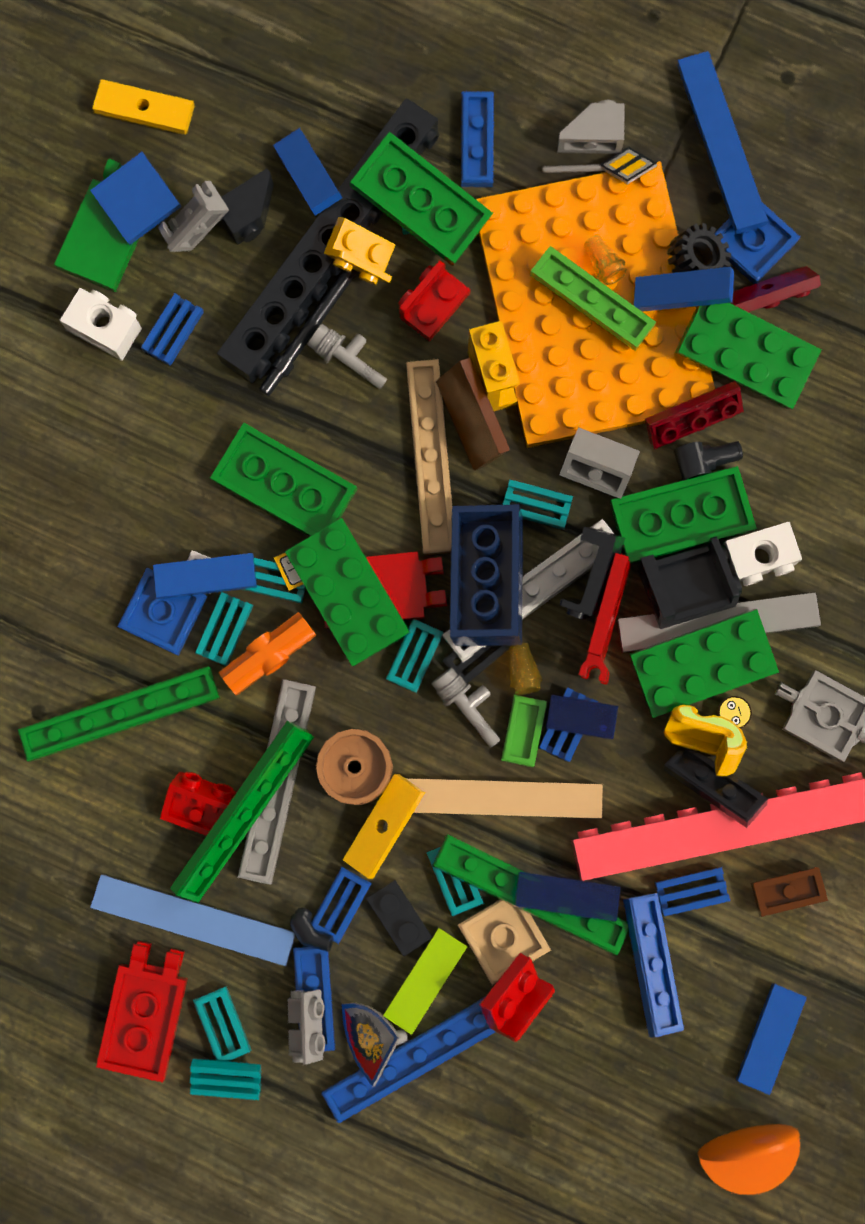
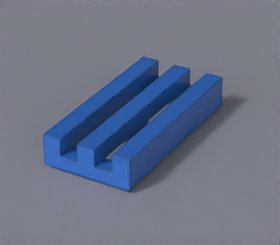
[141,293,204,366]
[539,687,598,762]
[311,867,372,944]
[655,867,730,916]

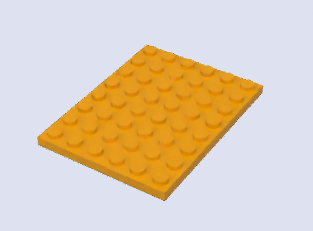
[476,161,715,448]

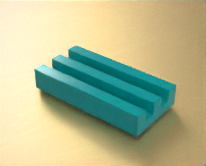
[503,479,573,530]
[240,558,306,604]
[195,592,253,666]
[386,619,444,693]
[427,847,483,916]
[193,986,252,1062]
[190,1059,261,1100]

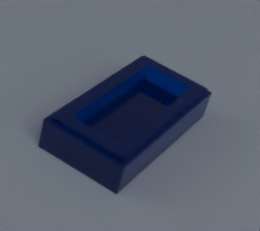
[546,695,618,740]

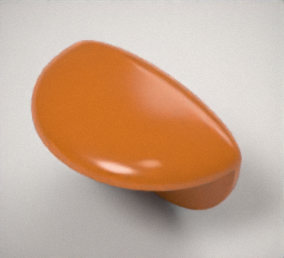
[698,1124,800,1195]

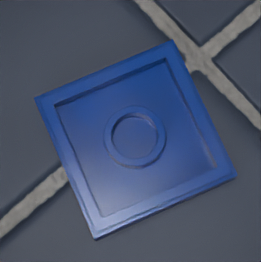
[90,152,182,245]
[714,202,800,284]
[117,568,207,656]

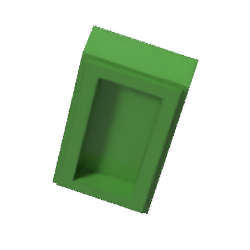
[501,695,547,768]

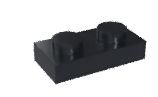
[367,880,432,956]

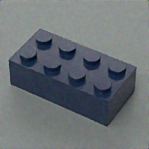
[450,504,523,646]

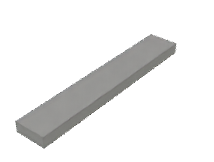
[617,592,821,653]
[238,680,316,885]

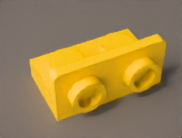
[324,217,395,285]

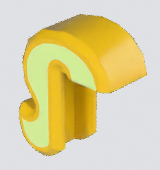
[664,705,747,776]

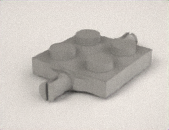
[775,670,865,763]

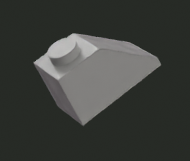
[557,100,624,154]

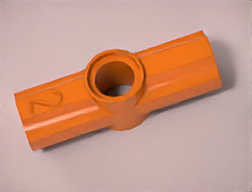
[218,612,316,696]

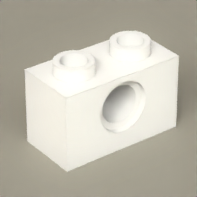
[60,288,142,361]
[723,522,802,586]

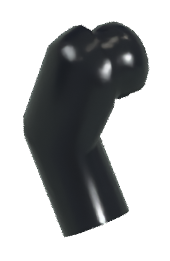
[290,908,334,952]

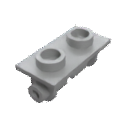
[287,989,325,1064]

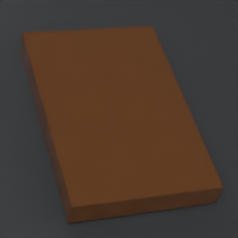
[436,357,510,471]

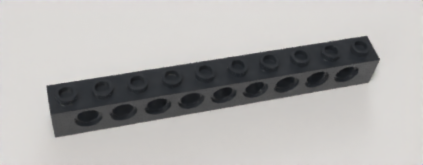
[217,98,439,384]

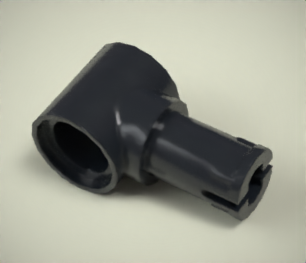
[674,441,743,481]

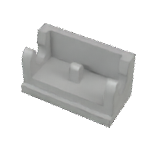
[159,181,229,252]

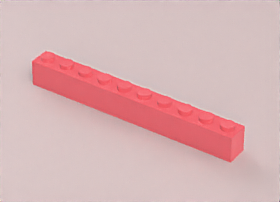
[571,772,865,881]

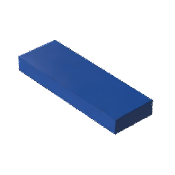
[461,92,494,187]
[273,128,342,216]
[634,267,734,312]
[153,553,257,599]
[293,947,336,1051]
[736,983,807,1095]

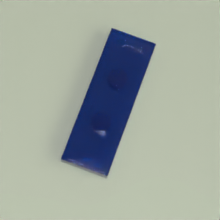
[514,872,621,922]

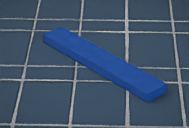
[677,51,768,234]
[322,996,496,1124]

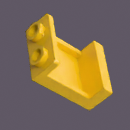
[468,321,520,411]

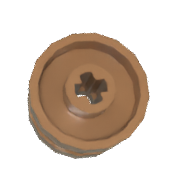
[316,729,393,806]

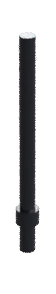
[259,269,358,396]

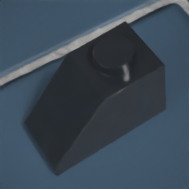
[220,168,274,245]

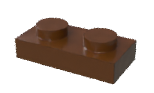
[751,867,828,917]

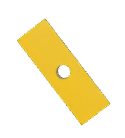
[92,79,195,135]
[343,774,425,879]

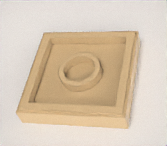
[458,900,551,985]

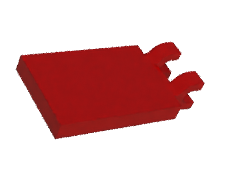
[325,551,447,629]
[579,553,631,685]
[96,941,188,1083]

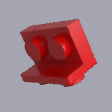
[398,260,470,342]
[160,772,237,836]
[479,953,555,1042]

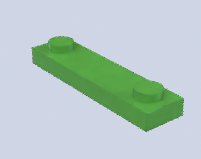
[530,246,656,351]

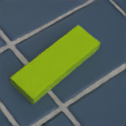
[383,928,467,1035]

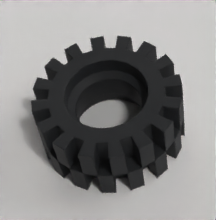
[667,223,731,273]

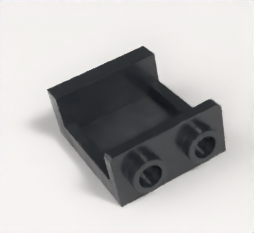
[560,527,625,620]
[638,536,742,629]

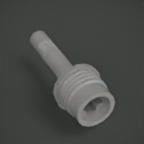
[308,324,387,389]
[431,667,500,748]

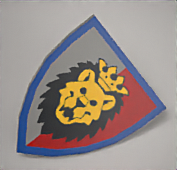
[342,1003,407,1087]

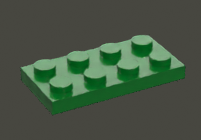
[349,132,493,266]
[675,303,822,409]
[210,423,357,537]
[610,466,757,564]
[285,518,411,667]
[629,609,779,718]

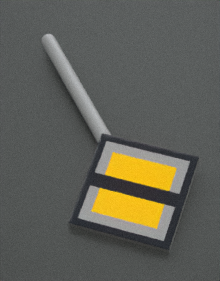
[542,147,657,185]

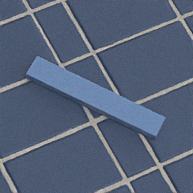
[90,874,295,966]

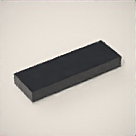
[664,746,768,828]

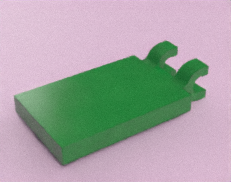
[54,159,139,292]

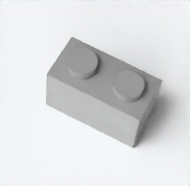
[559,427,640,499]

